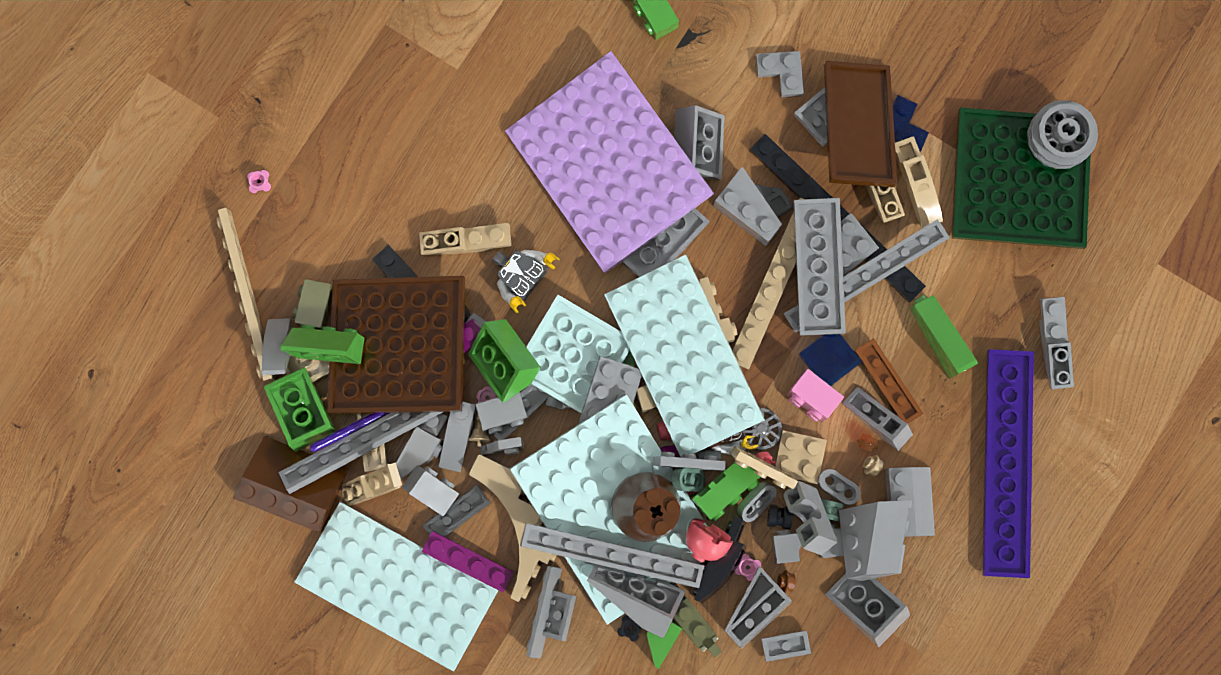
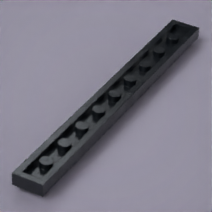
[749,134,926,303]

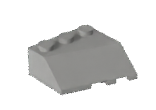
[839,500,912,581]

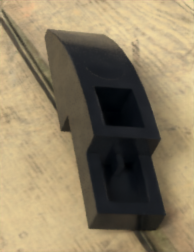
[693,516,747,603]

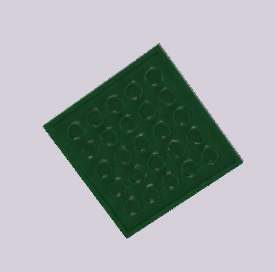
[951,107,1091,249]

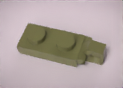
[674,598,722,657]

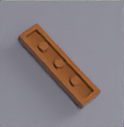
[854,338,924,424]

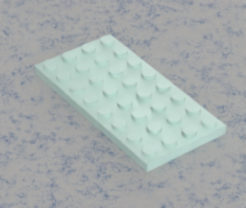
[605,255,765,458]
[295,502,499,671]

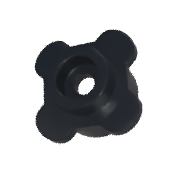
[617,615,642,642]

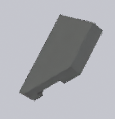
[755,184,793,218]

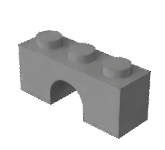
[783,481,837,555]
[771,524,844,564]

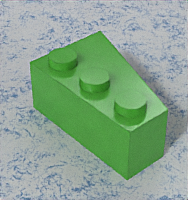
[691,462,760,521]

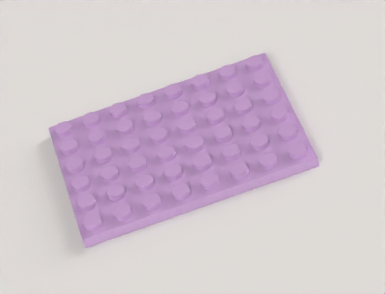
[505,51,714,273]

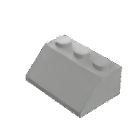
[674,105,725,180]
[885,467,935,537]

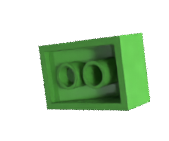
[263,367,336,452]

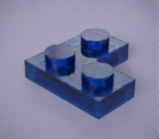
[893,95,929,152]

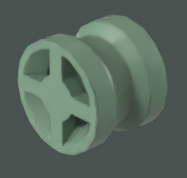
[821,499,843,522]

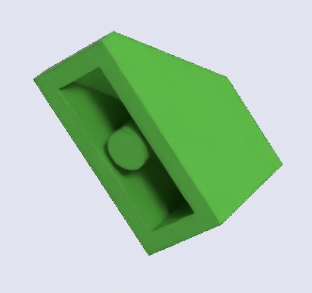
[646,622,682,669]

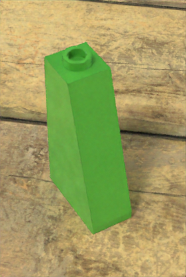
[910,295,978,379]

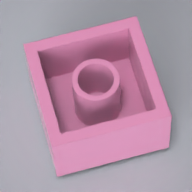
[786,369,844,422]

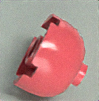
[686,518,733,562]

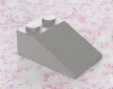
[825,573,910,648]

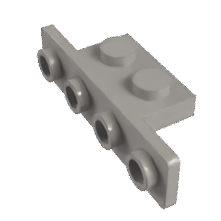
[527,566,576,658]

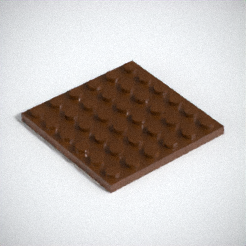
[327,276,465,414]

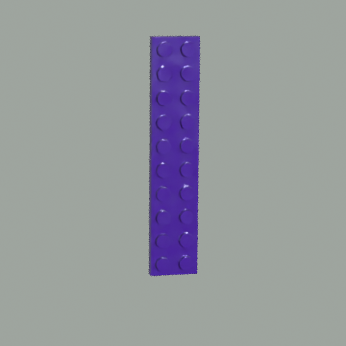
[982,349,1034,578]

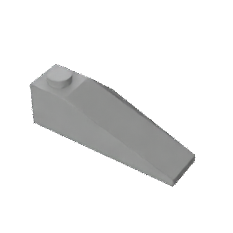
[587,564,686,638]

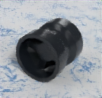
[767,504,793,530]

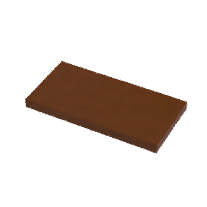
[824,61,897,187]

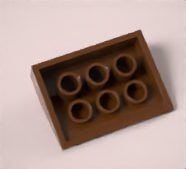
[233,436,348,532]

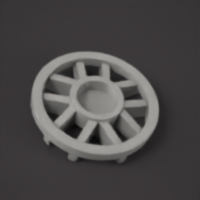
[743,408,782,450]

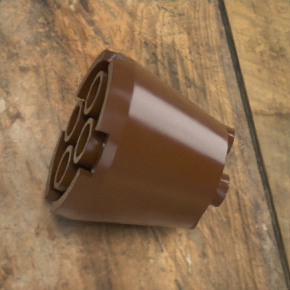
[611,472,681,542]

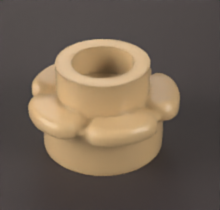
[863,455,883,477]

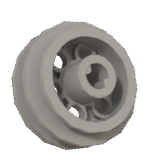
[1027,100,1098,169]

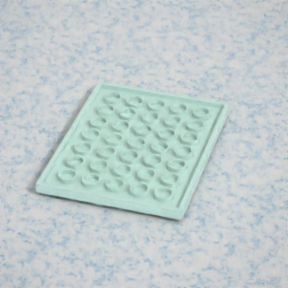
[509,395,707,624]

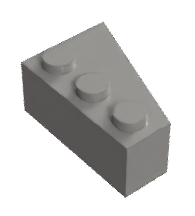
[713,167,782,246]
[725,566,792,649]

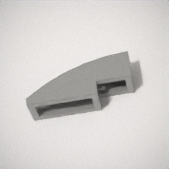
[261,318,292,375]

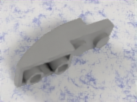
[1039,296,1074,389]

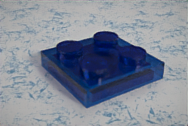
[798,334,862,386]

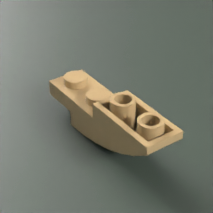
[895,136,943,229]
[865,185,905,223]
[419,223,511,255]
[342,463,402,506]

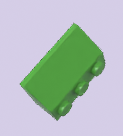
[468,319,541,402]
[280,325,364,364]

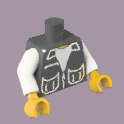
[492,250,560,313]

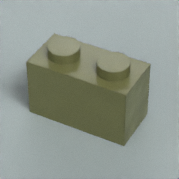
[293,279,332,330]

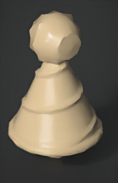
[469,412,491,447]

